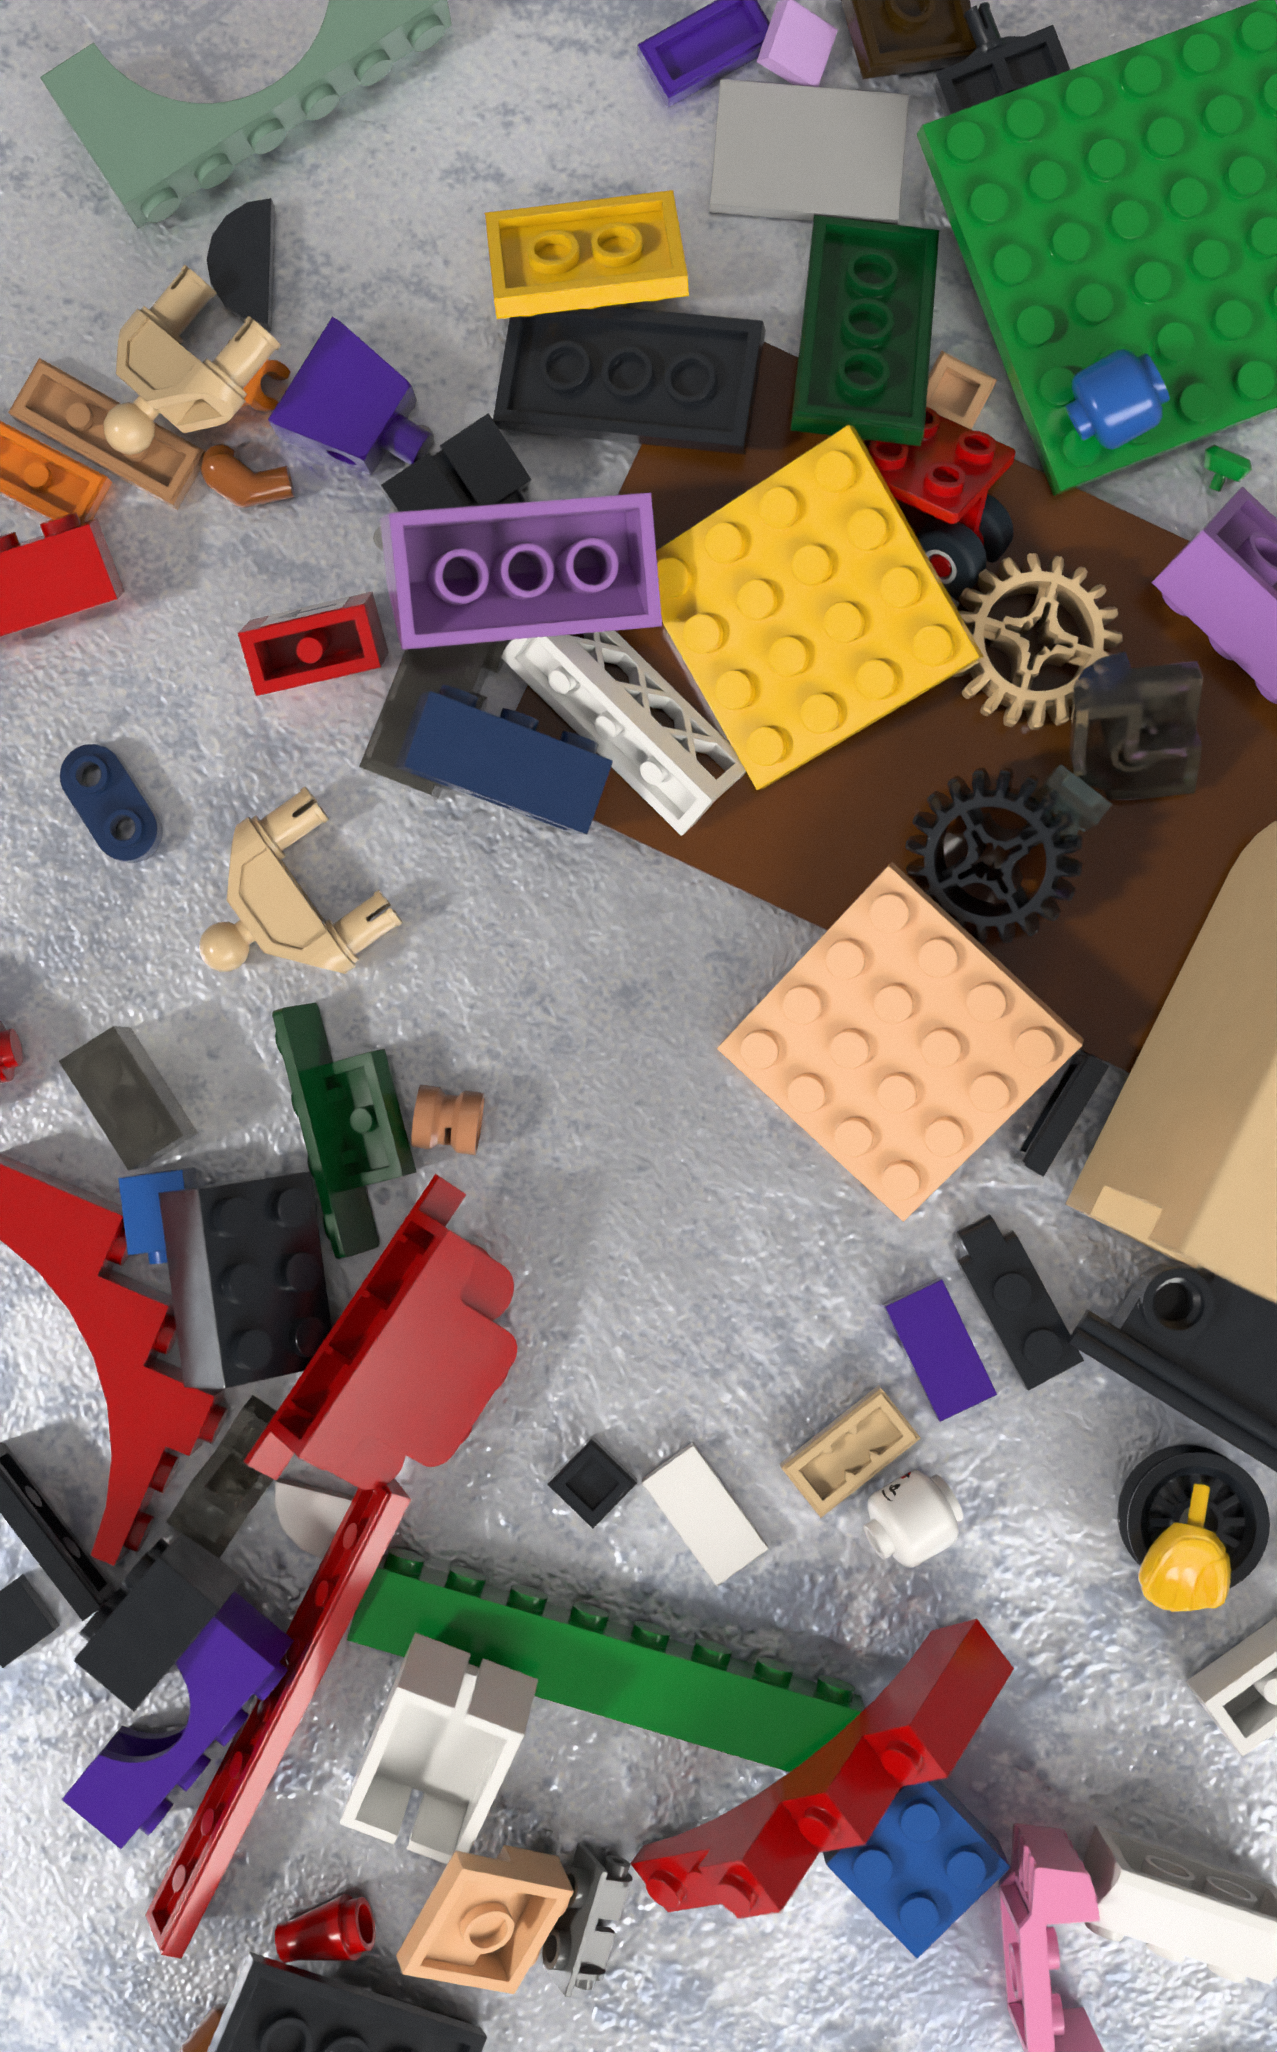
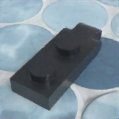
[956,1214,1084,1391]

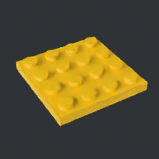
[656,425,984,790]

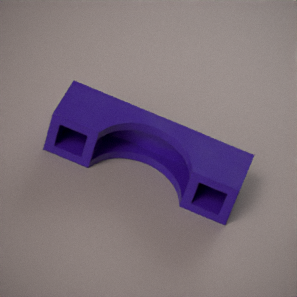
[61,1591,294,1849]

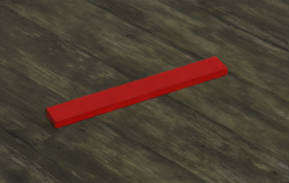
[145,1478,411,1959]

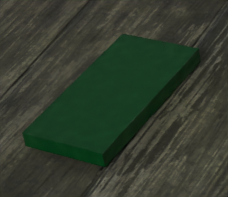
[791,215,939,446]

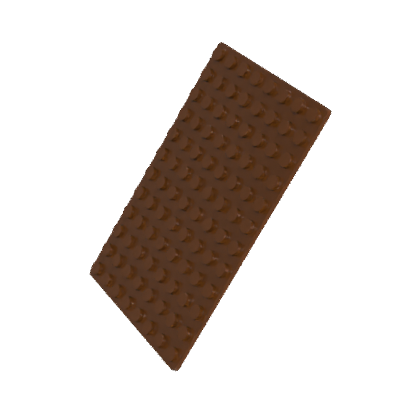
[515,342,1277,1074]

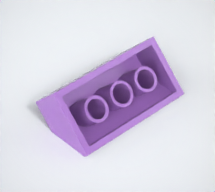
[1152,486,1277,704]
[380,493,662,649]

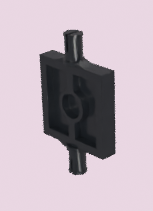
[931,2,1070,116]

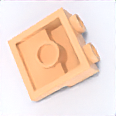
[396,1845,574,1994]

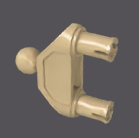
[104,264,281,455]
[199,786,403,974]

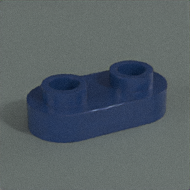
[60,744,163,863]

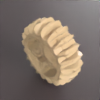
[953,553,1123,730]

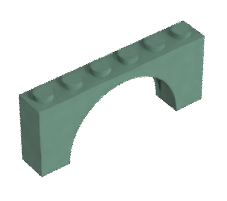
[40,0,452,229]

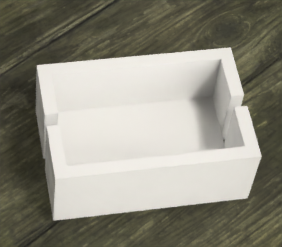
[339,1633,538,1865]

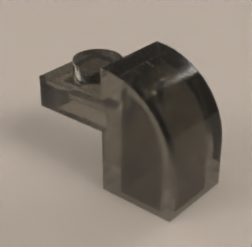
[166,1395,277,1559]

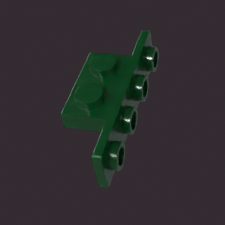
[272,1003,416,1260]

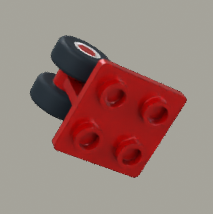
[863,407,1016,598]

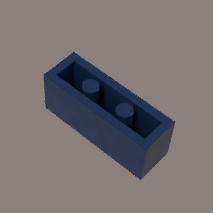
[394,685,613,835]

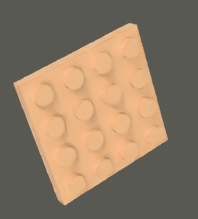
[717,862,1084,1222]

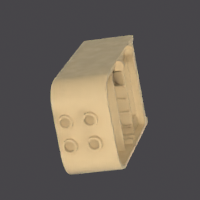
[1065,821,1277,1303]

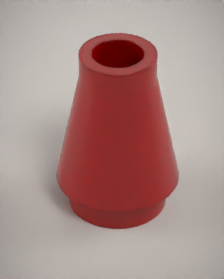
[275,1894,376,1963]

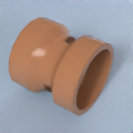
[411,1085,485,1155]

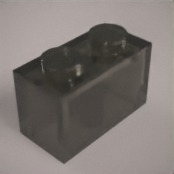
[59,1026,198,1171]

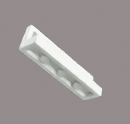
[500,631,746,836]

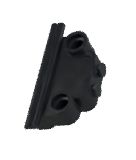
[1067,1266,1277,1472]

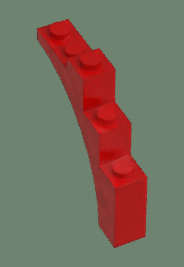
[0,1153,228,1566]
[630,1619,1014,1919]

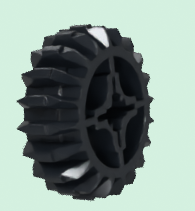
[905,767,1083,943]

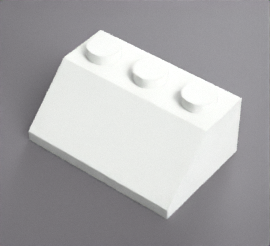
[1083,1825,1277,1984]

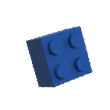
[823,1779,1011,1959]

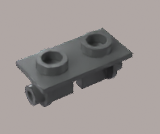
[542,1843,633,1997]

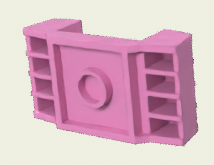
[999,1823,1104,2052]

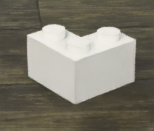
[1186,1616,1277,1757]

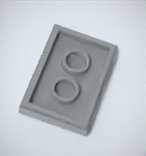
[709,79,909,225]

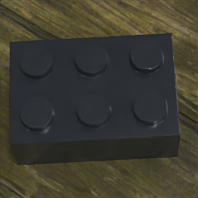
[158,1171,332,1389]

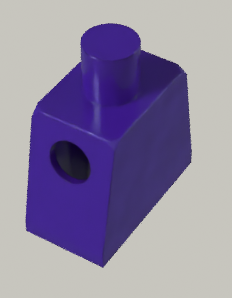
[268,316,434,475]

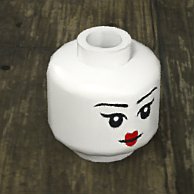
[863,1470,963,1567]

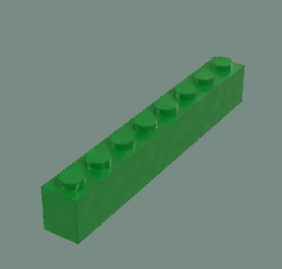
[347,1548,865,1772]

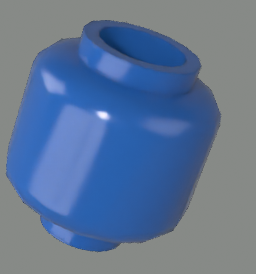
[1065,349,1169,449]

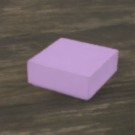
[757,0,838,87]

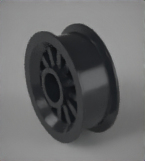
[1117,1444,1270,1589]

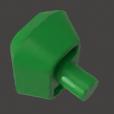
[1204,445,1252,492]

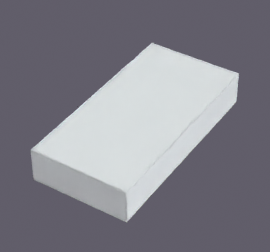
[642,1442,768,1586]

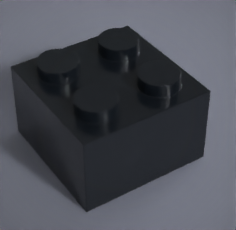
[73,1530,243,1712]

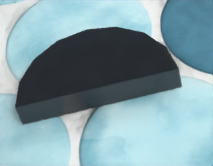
[206,198,275,331]

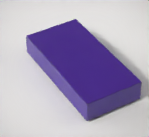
[637,0,770,108]
[883,1277,997,1422]

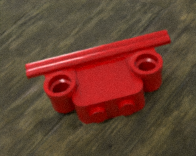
[244,1174,517,1490]

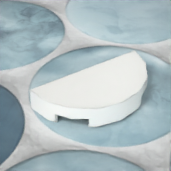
[274,1478,354,1559]

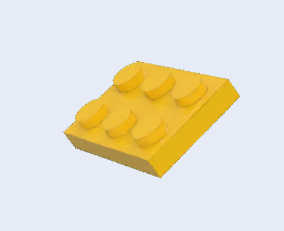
[485,190,689,319]

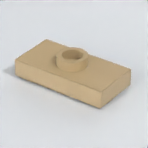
[780,1385,921,1518]

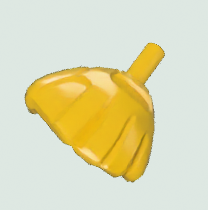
[1138,1484,1231,1612]

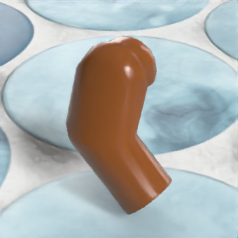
[201,444,295,508]

